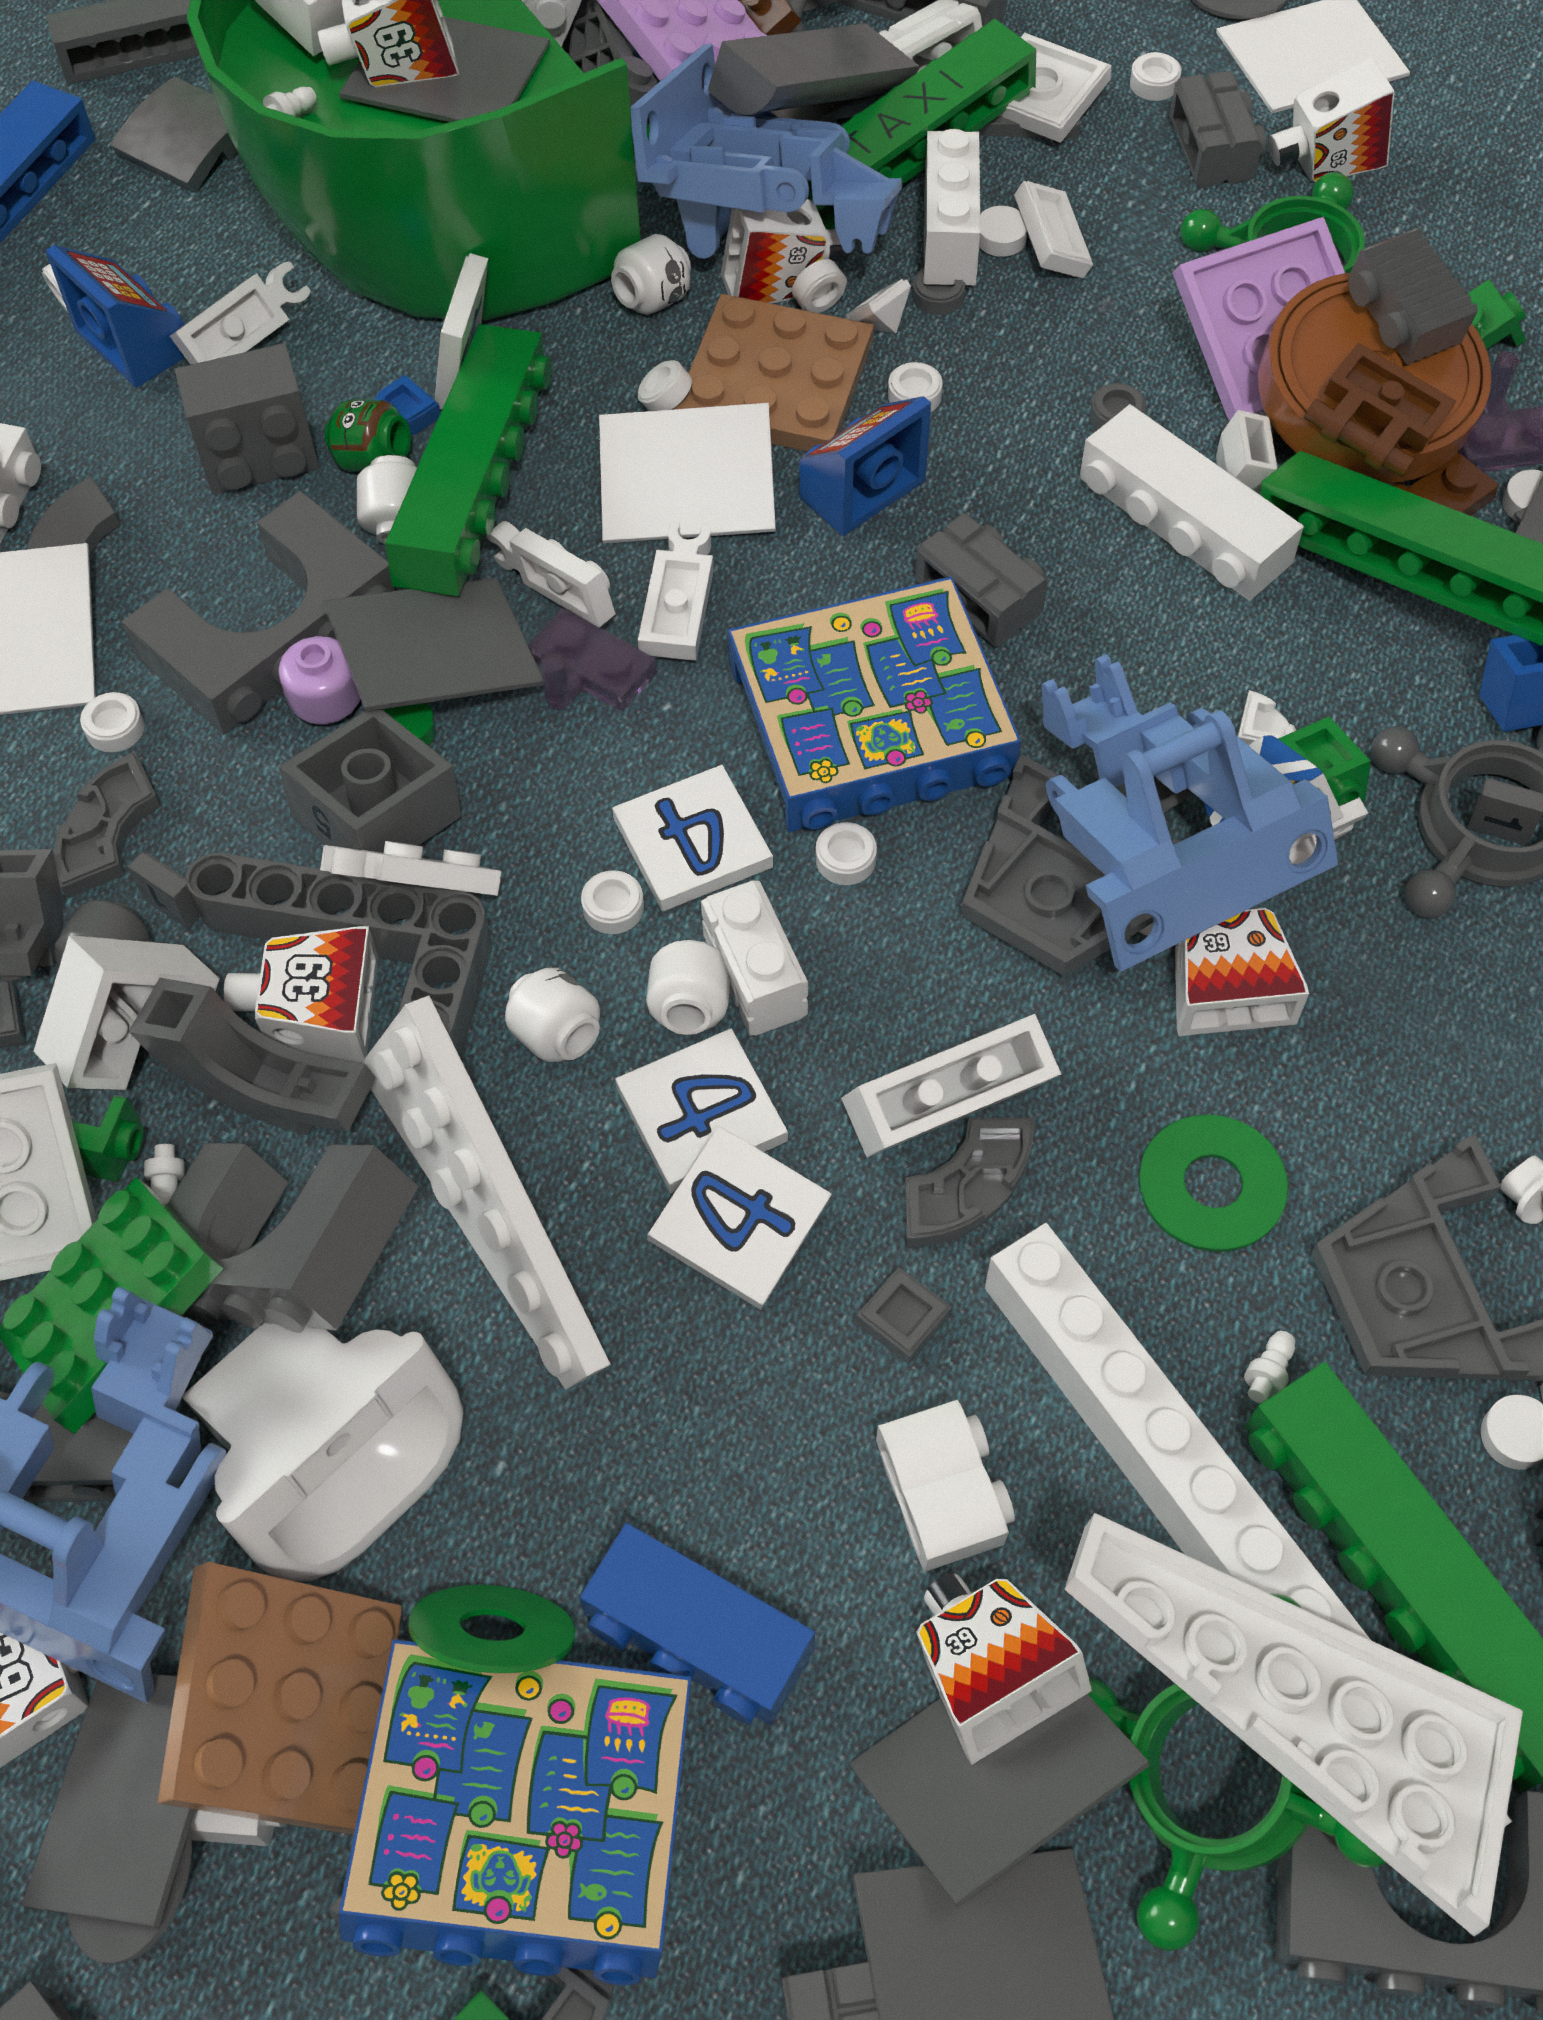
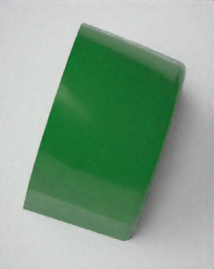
[187,0,641,321]

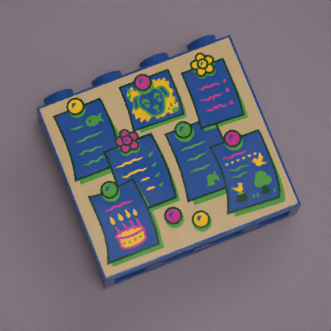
[728,576,1021,833]
[339,1639,691,1985]

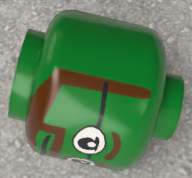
[324,399,411,473]

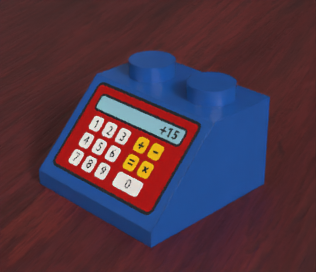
[45,245,185,388]
[799,396,931,536]

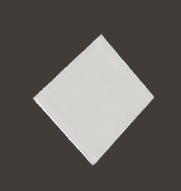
[1216,0,1410,114]
[599,403,776,544]
[0,543,96,715]

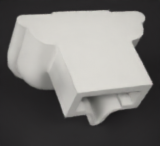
[182,1323,463,1582]

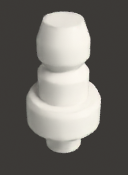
[263,87,317,116]
[144,1144,185,1204]
[1244,1331,1295,1403]

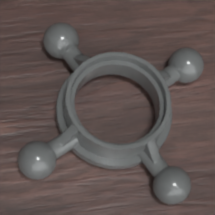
[1371,726,1543,918]

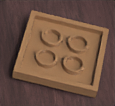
[674,294,874,451]
[157,1562,402,1835]

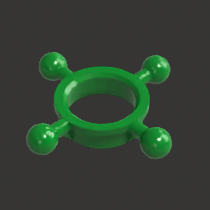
[1180,172,1365,273]
[1088,1593,1387,1951]

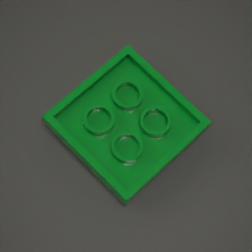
[0,1177,224,1434]

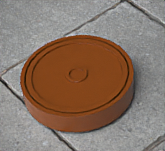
[1258,273,1491,483]

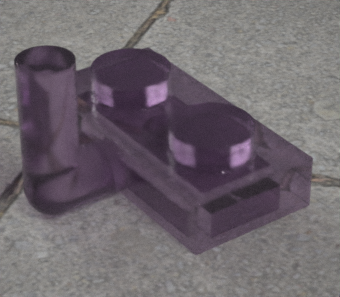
[1459,351,1543,472]
[528,607,657,712]

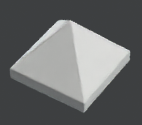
[845,279,911,334]

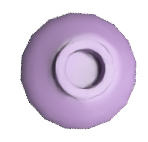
[278,636,360,725]

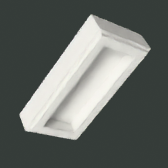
[1014,181,1093,278]

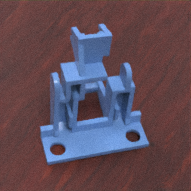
[631,44,902,259]
[1042,654,1338,972]
[0,1286,226,1704]

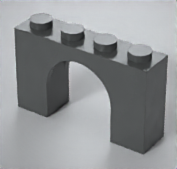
[121,491,397,735]
[167,1143,419,1333]
[1275,1773,1543,2016]

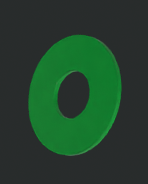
[1139,1115,1288,1252]
[408,1585,575,1674]

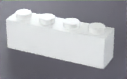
[1080,404,1304,601]

